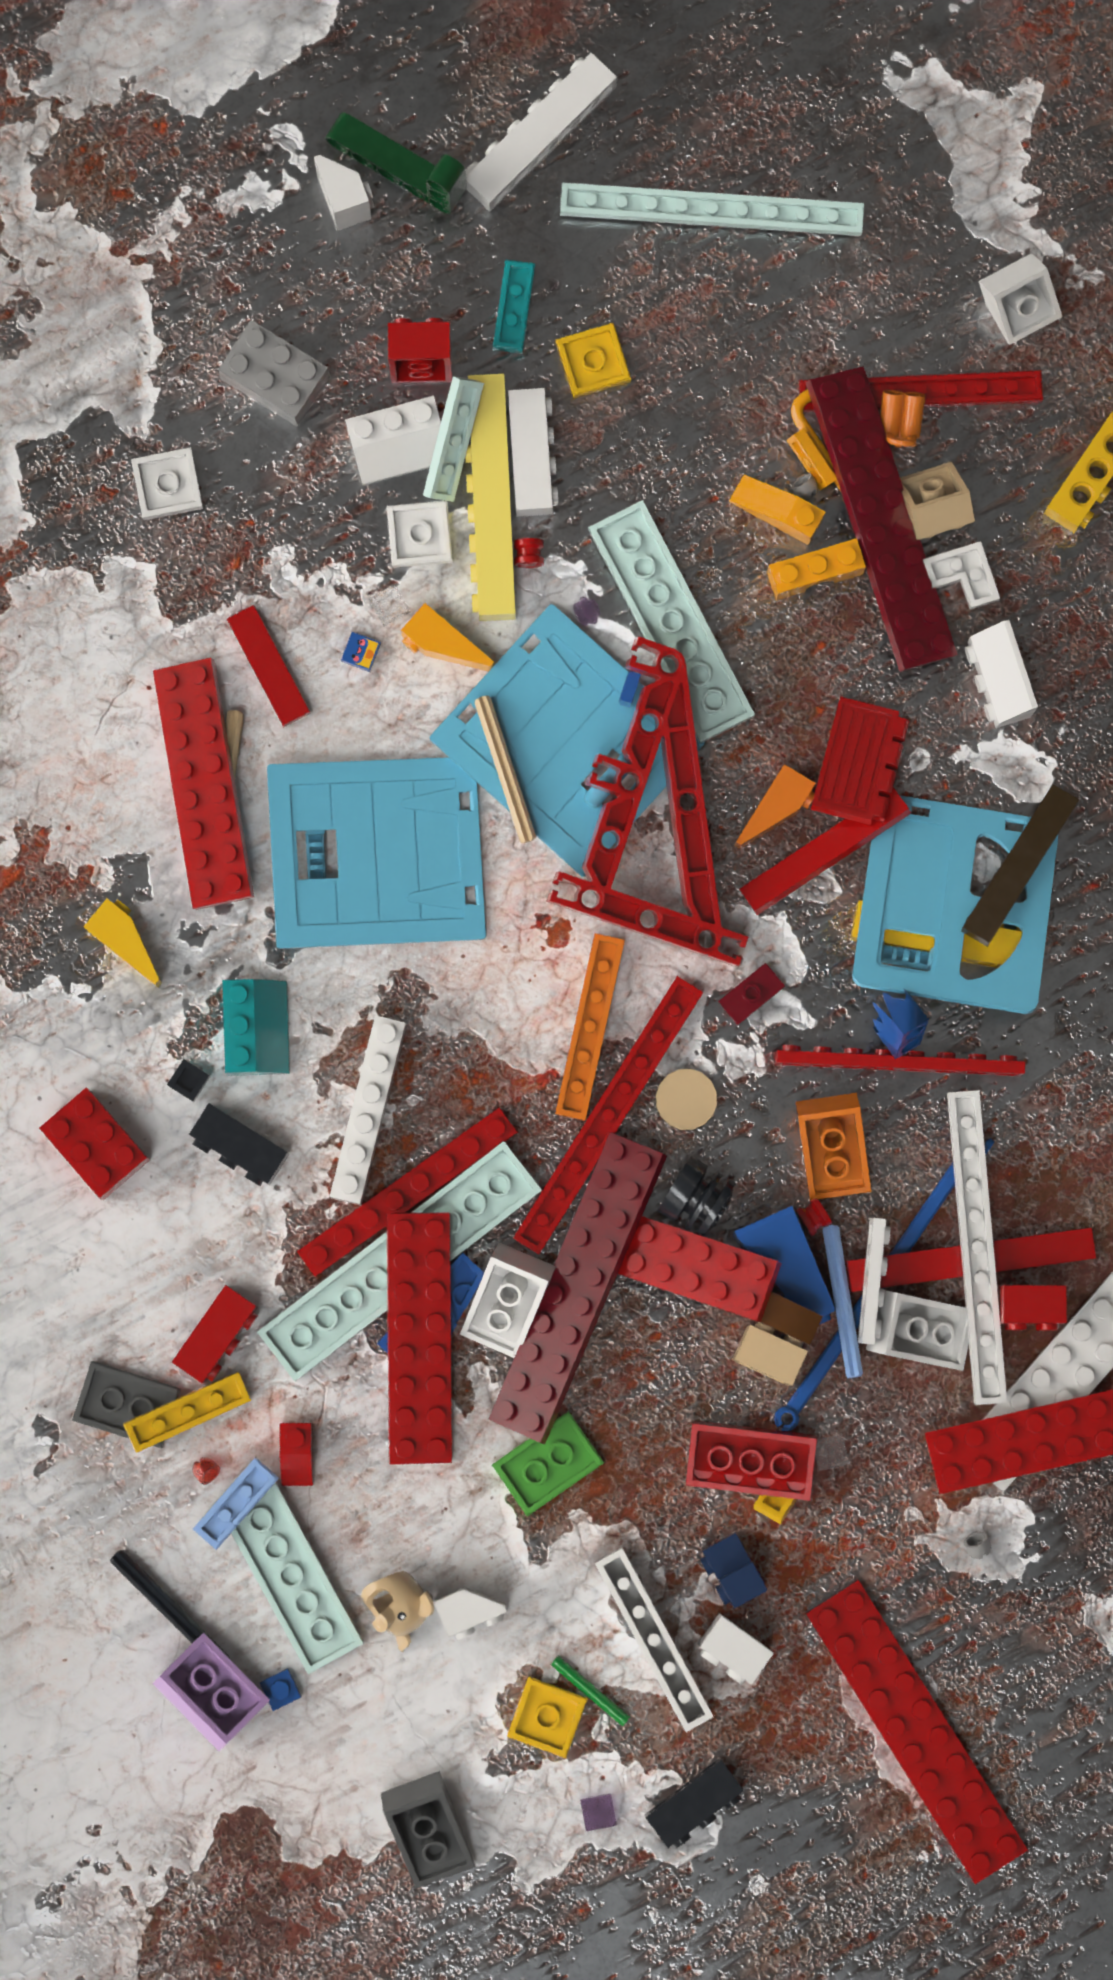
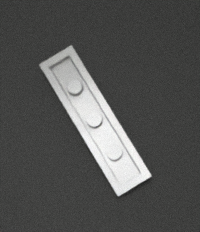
[858,1218,890,1345]

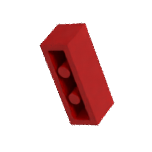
[171,1285,259,1384]

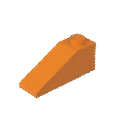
[735,764,816,849]

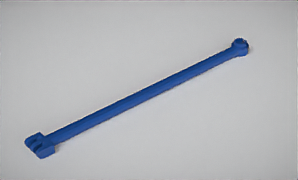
[774,1133,995,1431]

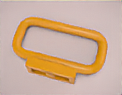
[786,389,841,491]

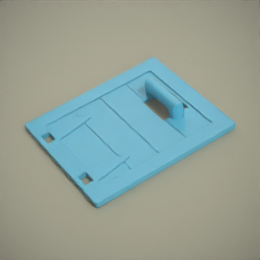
[430,604,705,877]
[267,758,486,949]

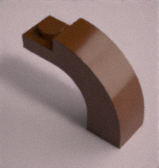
[761,1292,823,1345]

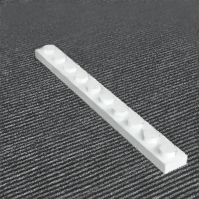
[947,1090,1007,1405]

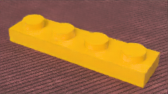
[123,1372,251,1453]

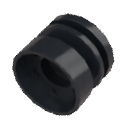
[657,1156,736,1237]

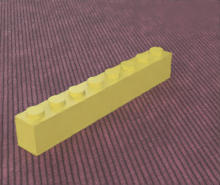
[465,374,516,621]

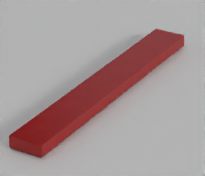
[799,370,1043,412]
[846,1228,1096,1292]

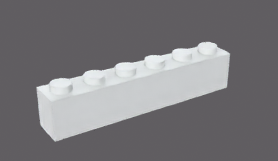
[466,53,617,212]
[330,1015,407,1206]
[594,1547,713,1732]

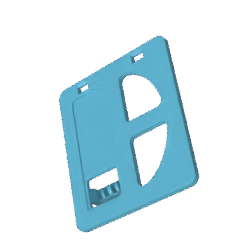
[852,796,1059,1014]

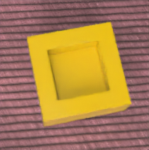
[754,1495,797,1524]

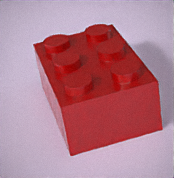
[388,318,452,383]
[39,1087,150,1201]

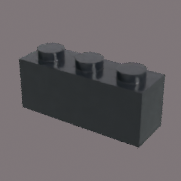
[189,1103,289,1186]
[644,1757,744,1848]

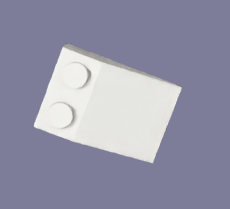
[460,1242,556,1358]
[866,1290,969,1371]

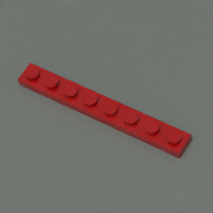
[775,1045,1025,1077]
[297,1107,517,1277]

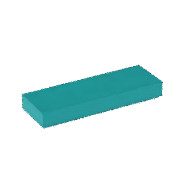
[493,259,535,354]

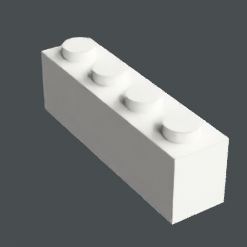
[508,388,558,517]

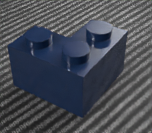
[700,1532,768,1609]

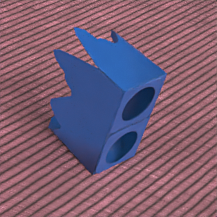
[872,988,929,1059]

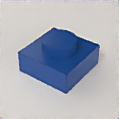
[260,1668,302,1711]

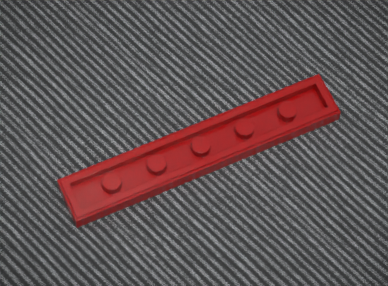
[739,787,911,915]

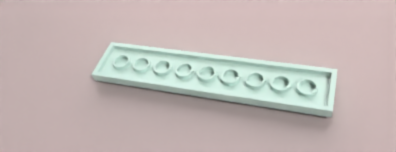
[257,1141,542,1382]

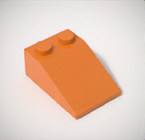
[795,1093,871,1201]

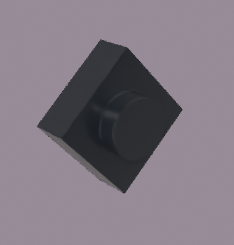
[167,1059,211,1102]

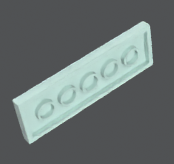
[231,1483,364,1675]

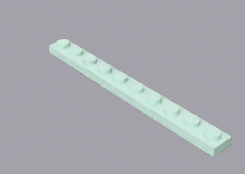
[560,182,864,236]

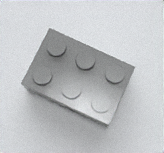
[218,320,330,427]

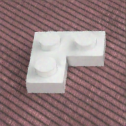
[923,541,1000,610]

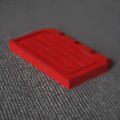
[811,696,909,825]

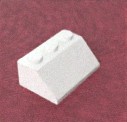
[345,396,441,486]
[965,620,1038,728]

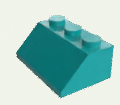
[222,979,290,1076]

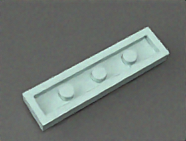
[423,376,484,502]

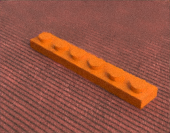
[555,933,625,1121]

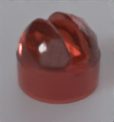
[192,1457,220,1485]

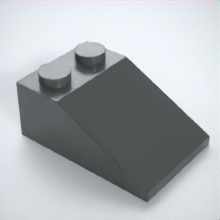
[381,1771,475,1889]

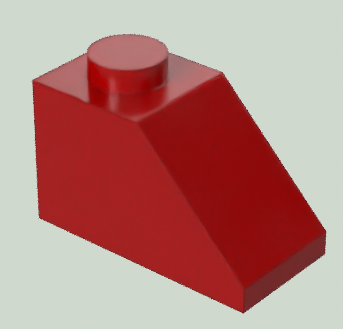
[279,1423,313,1486]

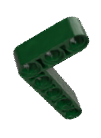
[325,112,467,214]

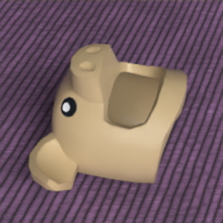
[361,1571,434,1652]

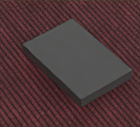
[72,1361,181,1449]

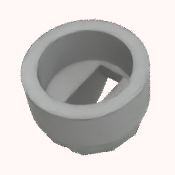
[791,473,818,500]
[964,1532,991,1559]

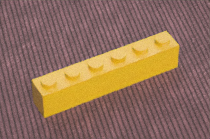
[850,900,1022,968]

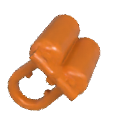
[880,390,926,448]

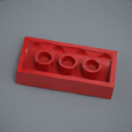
[685,1420,818,1501]

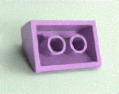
[153,1632,270,1751]

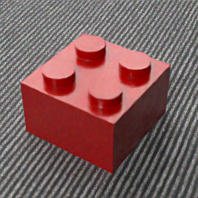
[997,1285,1067,1331]

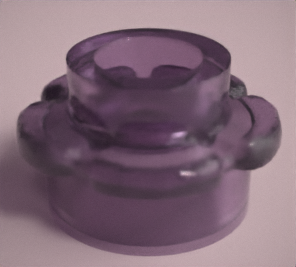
[573,596,600,626]

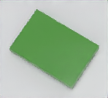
[492,1411,604,1516]

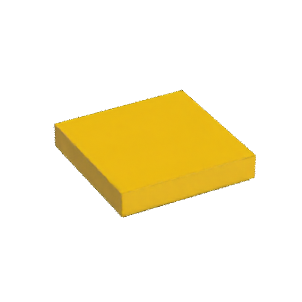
[555,323,631,399]
[507,1676,588,1758]

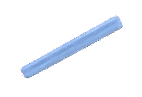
[823,1225,863,1378]

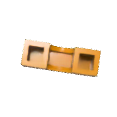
[767,538,866,601]

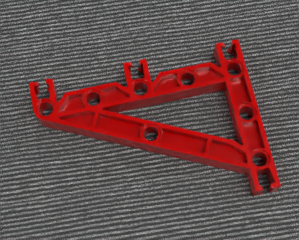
[546,636,749,967]

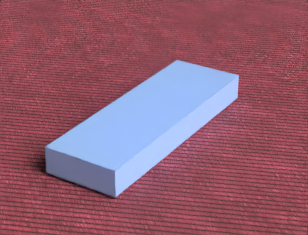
[193,1457,279,1550]

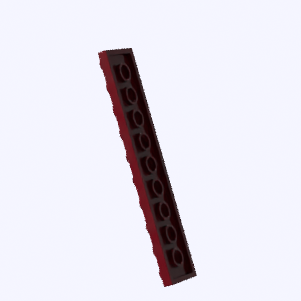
[806,366,958,672]
[488,1132,667,1444]

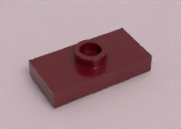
[718,963,785,1026]

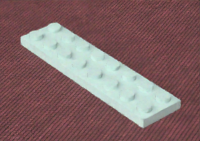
[588,500,755,744]

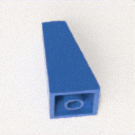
[732,1206,836,1325]

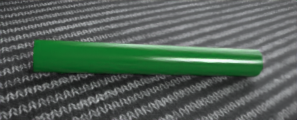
[550,1655,630,1726]

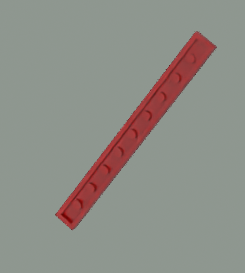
[513,976,703,1255]

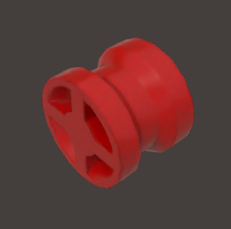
[514,538,544,568]
[795,1198,832,1237]

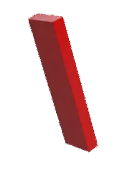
[227,605,310,727]

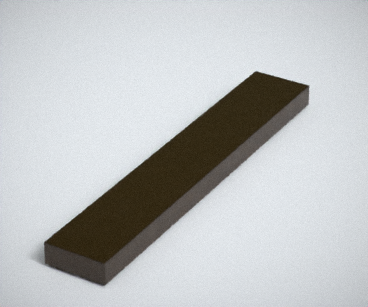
[961,784,1079,947]

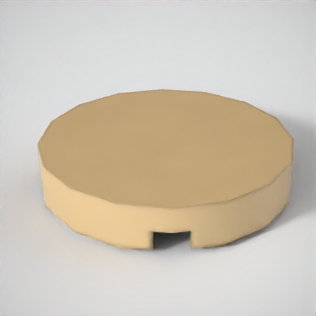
[656,1069,717,1131]

